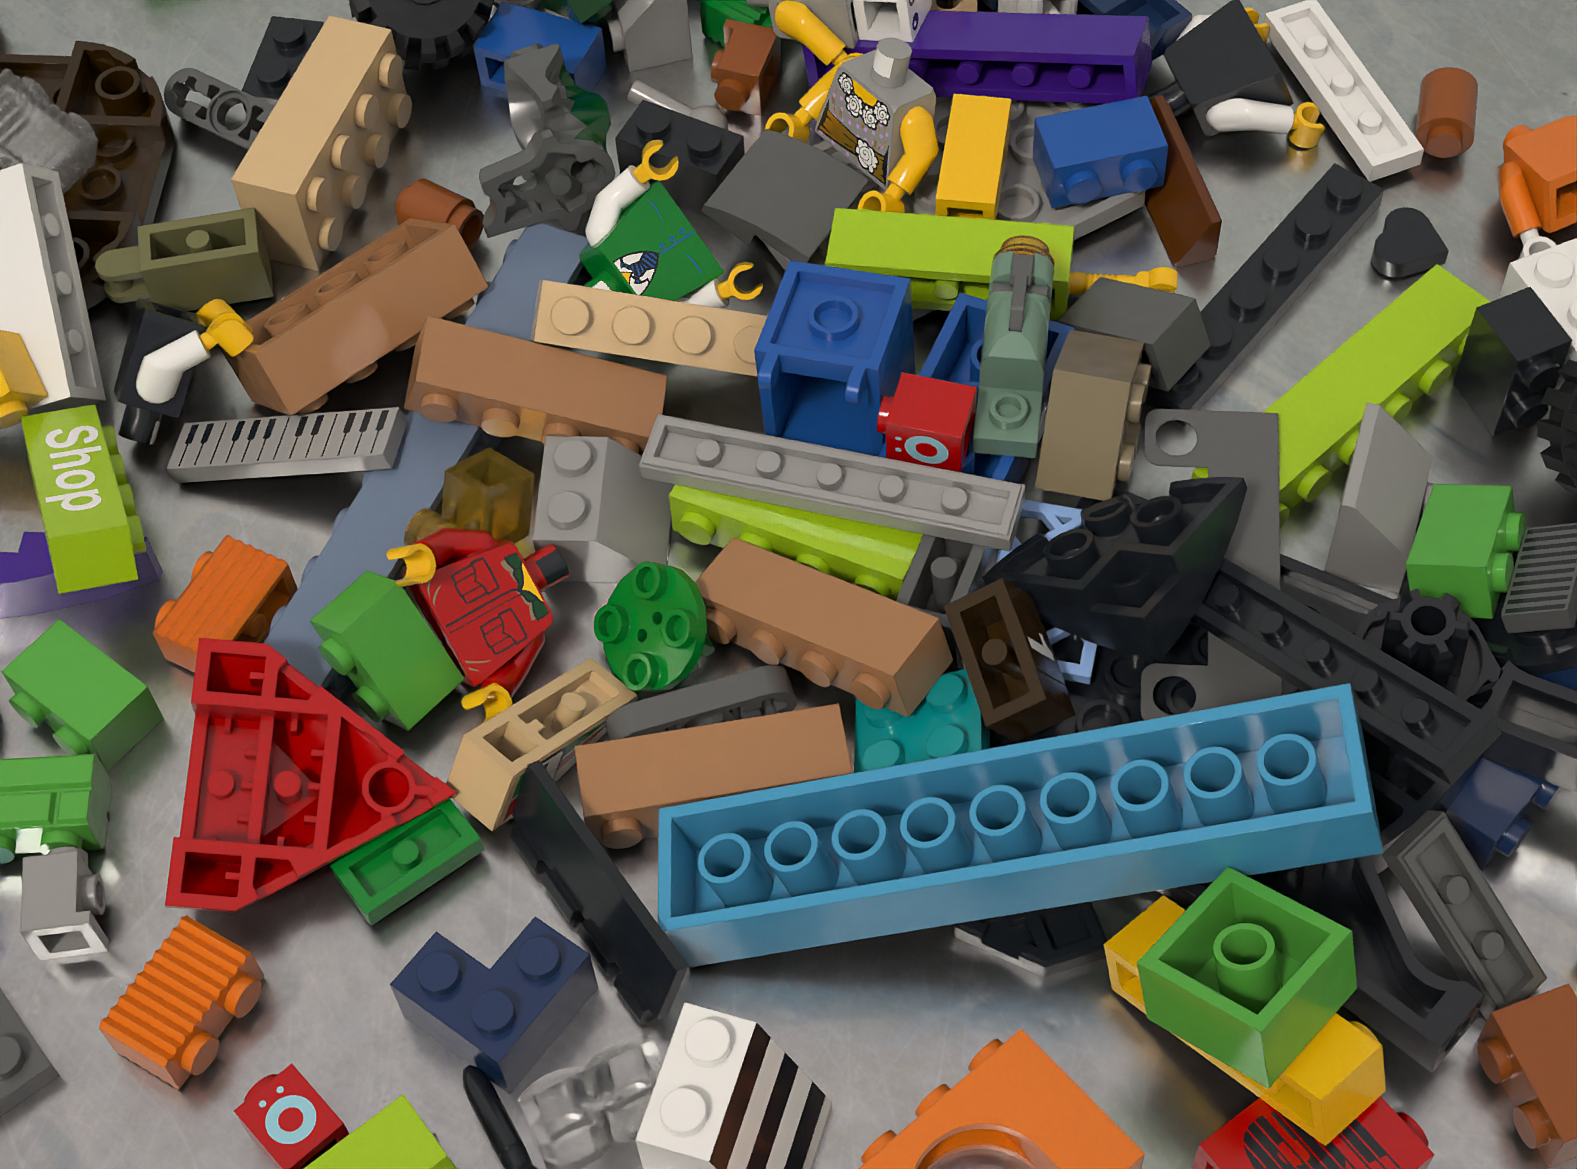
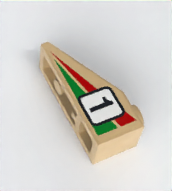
[446,657,638,831]

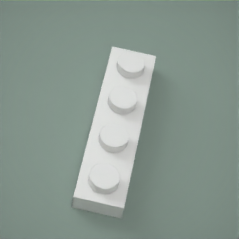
[1264,0,1424,182]

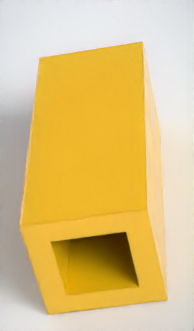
[935,94,1011,220]

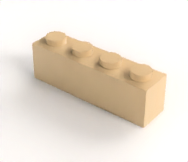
[530,279,767,377]

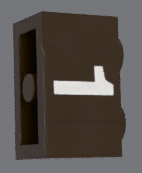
[944,578,1076,742]

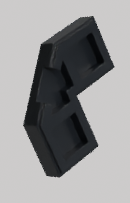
[950,902,1108,977]

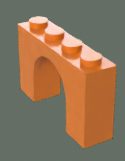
[858,1029,1145,1169]

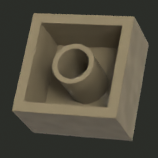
[1035,330,1152,501]

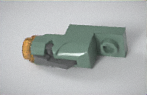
[973,235,1055,458]

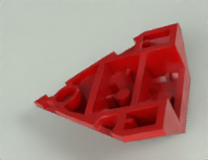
[165,638,457,913]

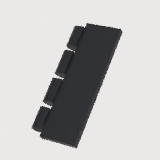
[510,760,689,1024]

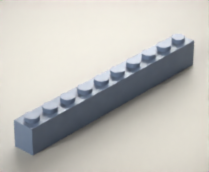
[264,223,593,703]

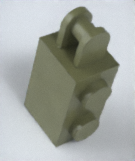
[95,207,274,311]

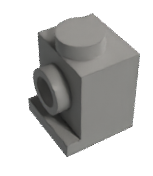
[20,847,108,960]

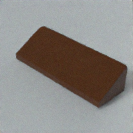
[1144,95,1222,267]

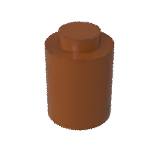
[1415,67,1478,158]

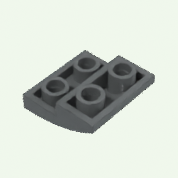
[701,129,869,263]

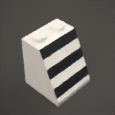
[635,1002,832,1169]

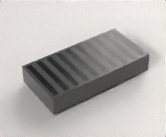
[1501,523,1577,633]

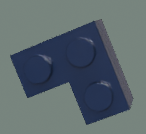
[390,916,598,1094]

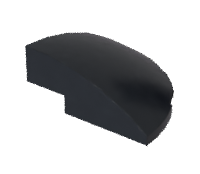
[982,477,1247,661]

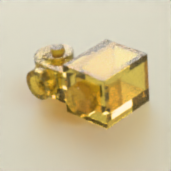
[404,447,535,546]

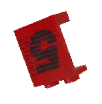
[1192,1096,1435,1169]

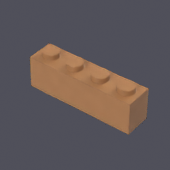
[404,316,667,456]
[695,537,953,718]
[574,703,853,849]

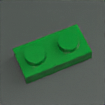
[330,799,484,926]

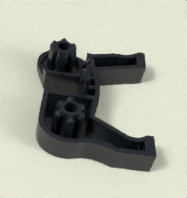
[1247,589,1577,1073]

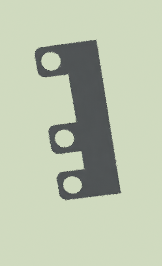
[1141,409,1282,720]

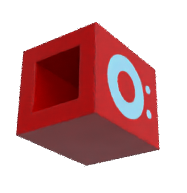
[877,372,977,472]
[234,1063,349,1169]

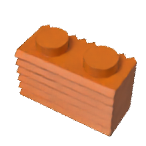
[152,535,298,673]
[99,915,264,1089]

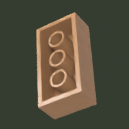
[218,218,489,416]

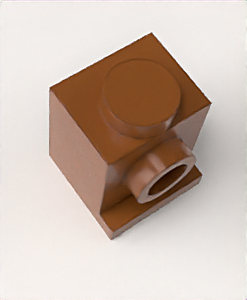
[711,19,782,116]

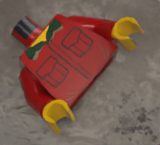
[386,528,570,725]

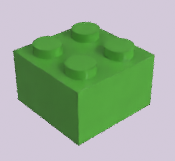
[1137,867,1357,1089]

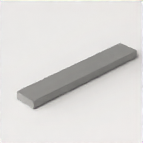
[638,414,1026,551]

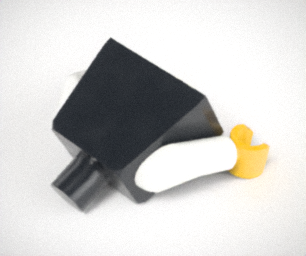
[1148,0,1325,149]
[114,298,254,445]

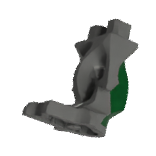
[479,43,616,238]

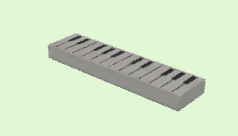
[166,407,408,483]

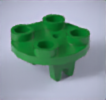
[594,561,715,693]

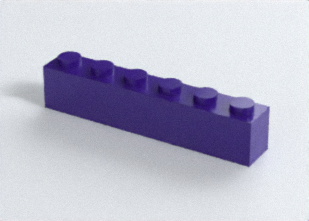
[802,10,1152,104]

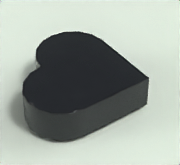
[1371,207,1449,278]

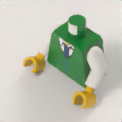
[579,140,763,309]

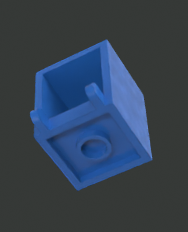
[754,260,916,456]

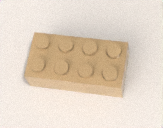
[231,15,412,272]

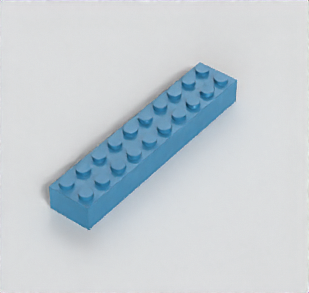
[657,683,1384,968]

